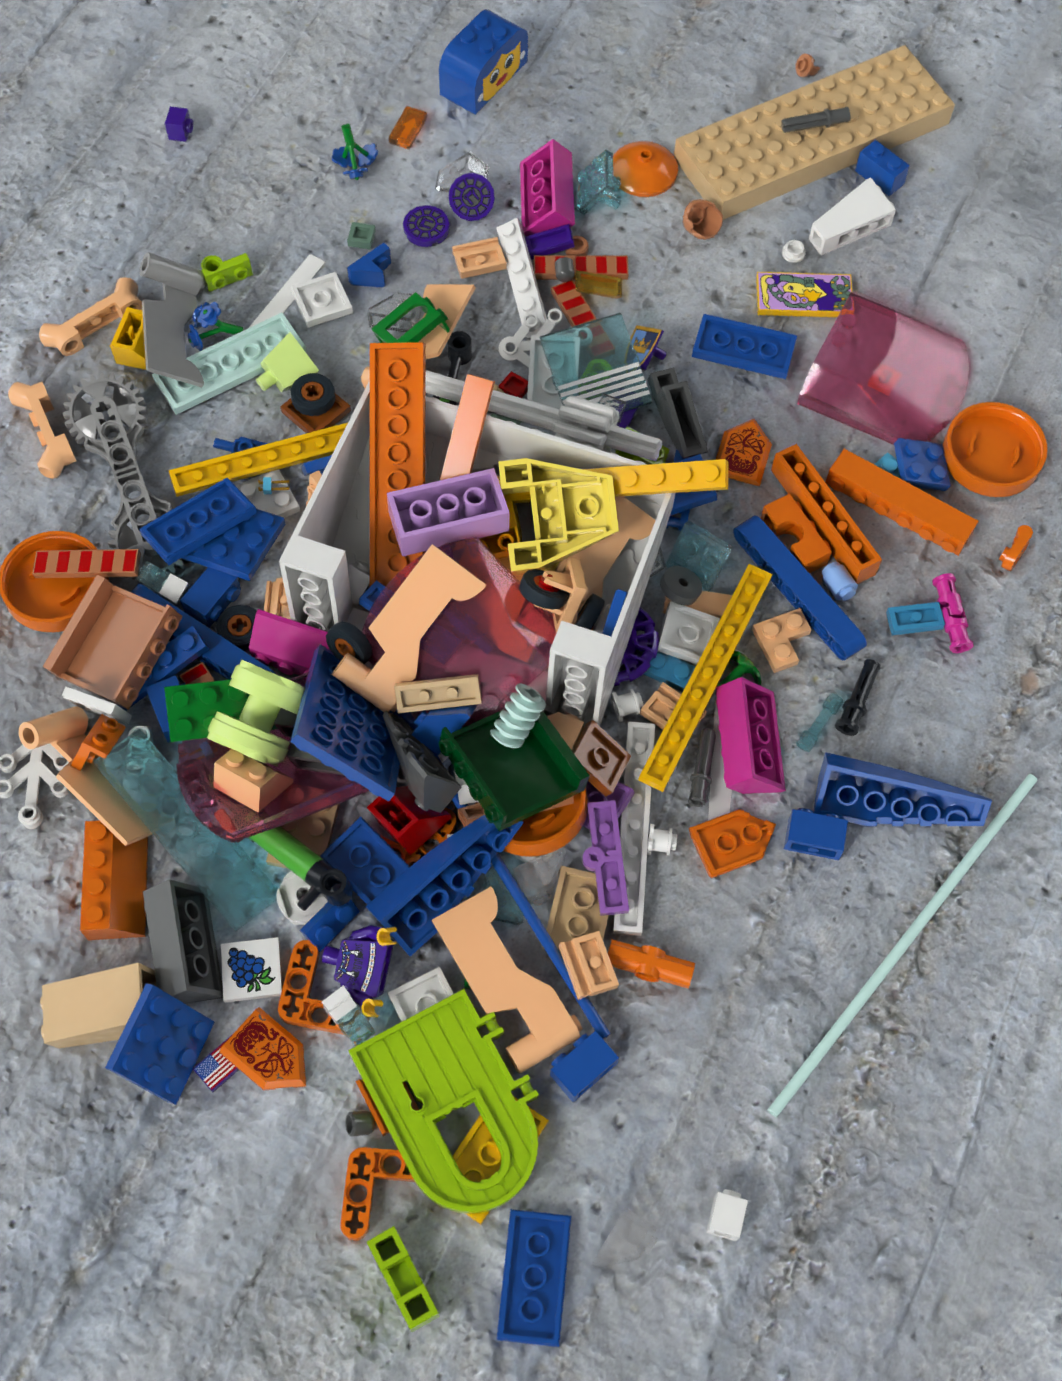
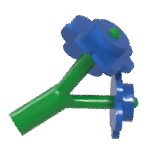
[331,124,378,180]
[187,302,243,351]

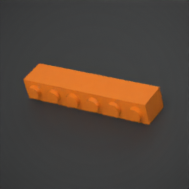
[771,443,882,584]
[825,448,979,556]

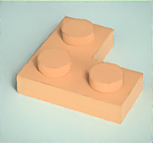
[752,608,812,673]

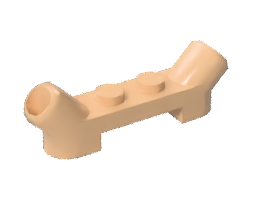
[39,277,142,356]
[8,382,77,479]

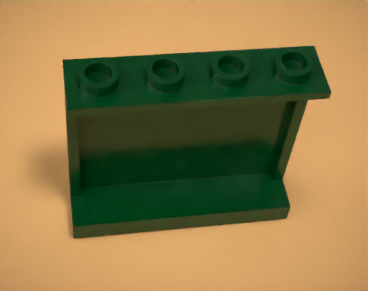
[438,709,590,831]

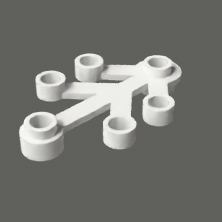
[499,308,592,368]
[0,743,69,829]

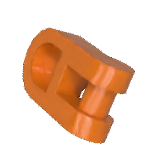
[999,525,1033,571]

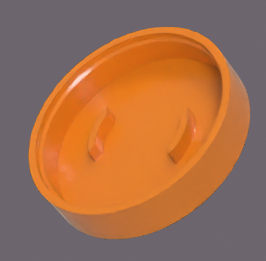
[943,402,1047,497]
[0,531,109,632]
[475,788,588,857]

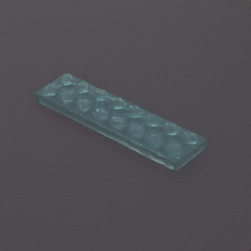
[94,729,281,931]

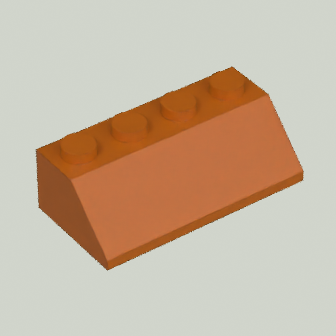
[80,820,148,940]

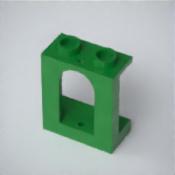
[371,292,451,343]

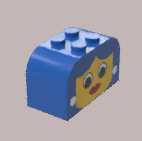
[439,9,528,115]

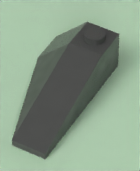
[383,711,462,813]

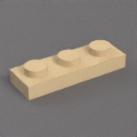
[394,674,482,713]

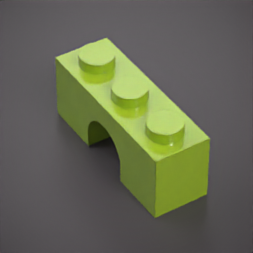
[367,1226,440,1332]

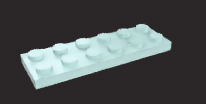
[152,313,306,415]

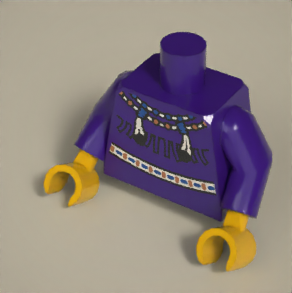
[322,925,397,1018]

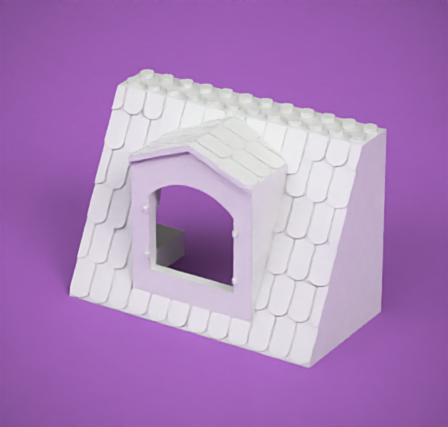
[279,380,676,726]

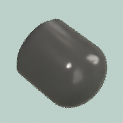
[554,257,575,282]
[345,1111,375,1137]

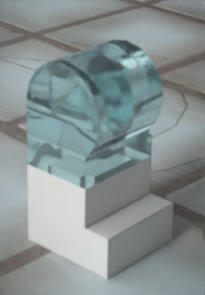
[136,561,190,605]
[322,985,375,1046]

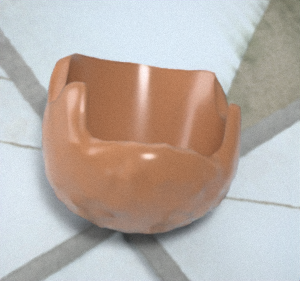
[683,199,723,240]

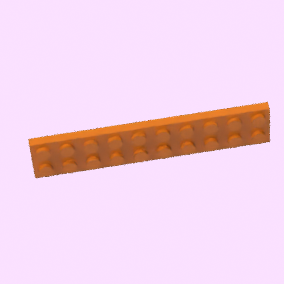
[370,342,426,617]

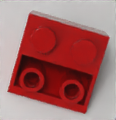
[366,786,452,855]

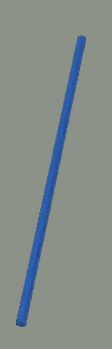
[397,709,611,1039]

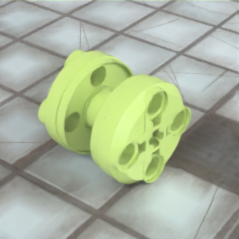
[207,660,305,767]

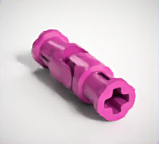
[932,573,974,653]

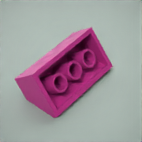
[520,139,575,236]
[249,609,330,680]
[716,677,786,794]

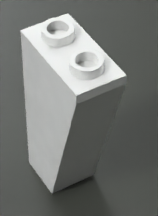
[809,178,896,255]

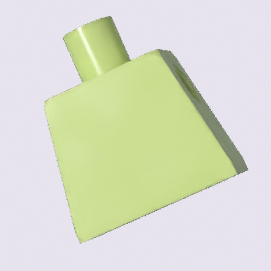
[256,332,319,392]

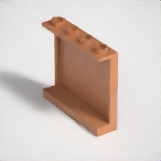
[43,575,183,710]

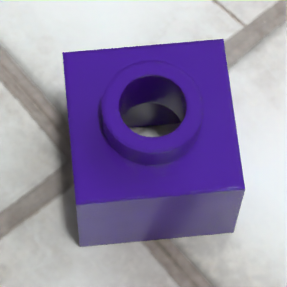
[165,106,193,142]

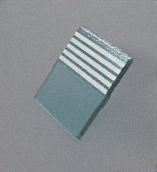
[540,313,652,413]

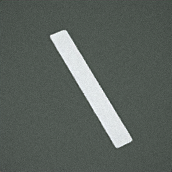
[249,254,325,328]
[708,697,732,821]

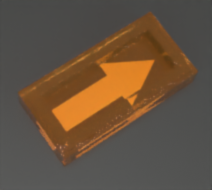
[388,106,427,150]

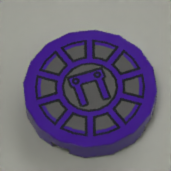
[448,173,495,221]
[403,205,450,247]

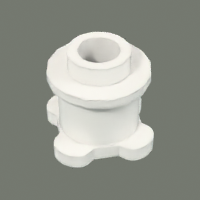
[610,689,643,722]
[647,824,677,856]

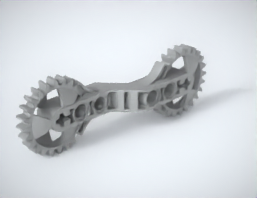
[62,372,188,583]

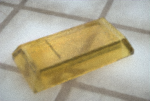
[575,270,622,299]

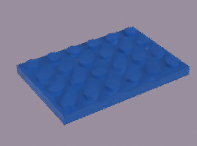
[290,644,400,801]

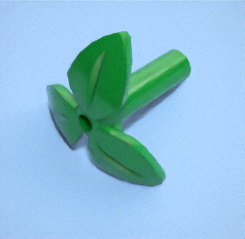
[717,651,762,687]

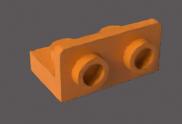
[71,714,126,771]

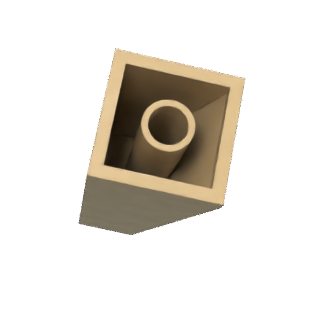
[40,963,157,1049]

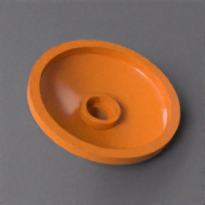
[610,141,678,197]

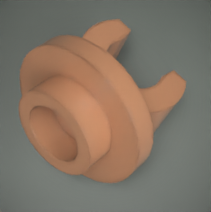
[796,54,820,77]

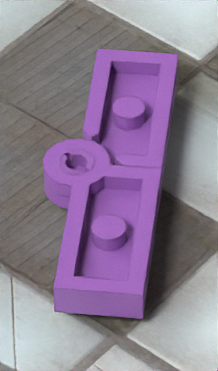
[582,800,629,916]

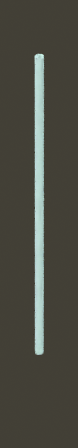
[767,774,1037,1118]

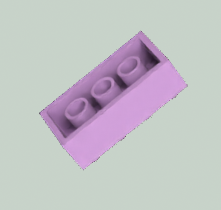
[387,468,509,556]

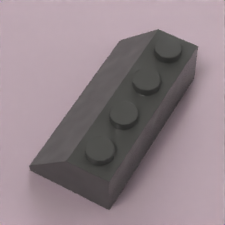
[143,879,223,1004]

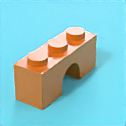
[761,493,832,573]

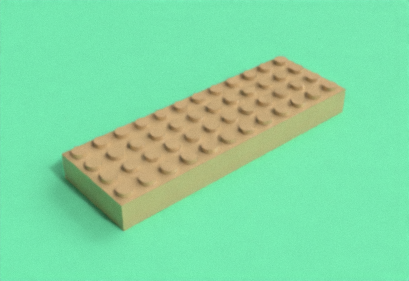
[674,45,955,220]

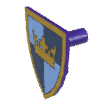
[624,325,666,380]

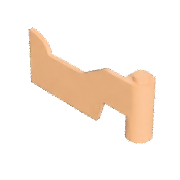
[361,284,476,388]
[517,496,656,646]
[332,544,486,713]
[19,706,175,846]
[432,886,583,1074]

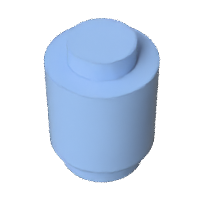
[821,562,858,601]

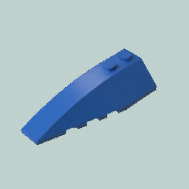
[813,752,992,826]
[366,815,523,957]

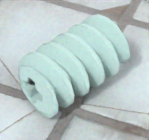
[490,683,546,748]

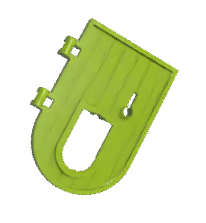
[348,989,539,1214]

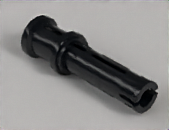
[835,659,881,736]

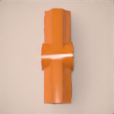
[608,939,695,989]

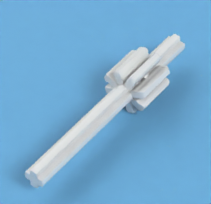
[425,371,662,461]

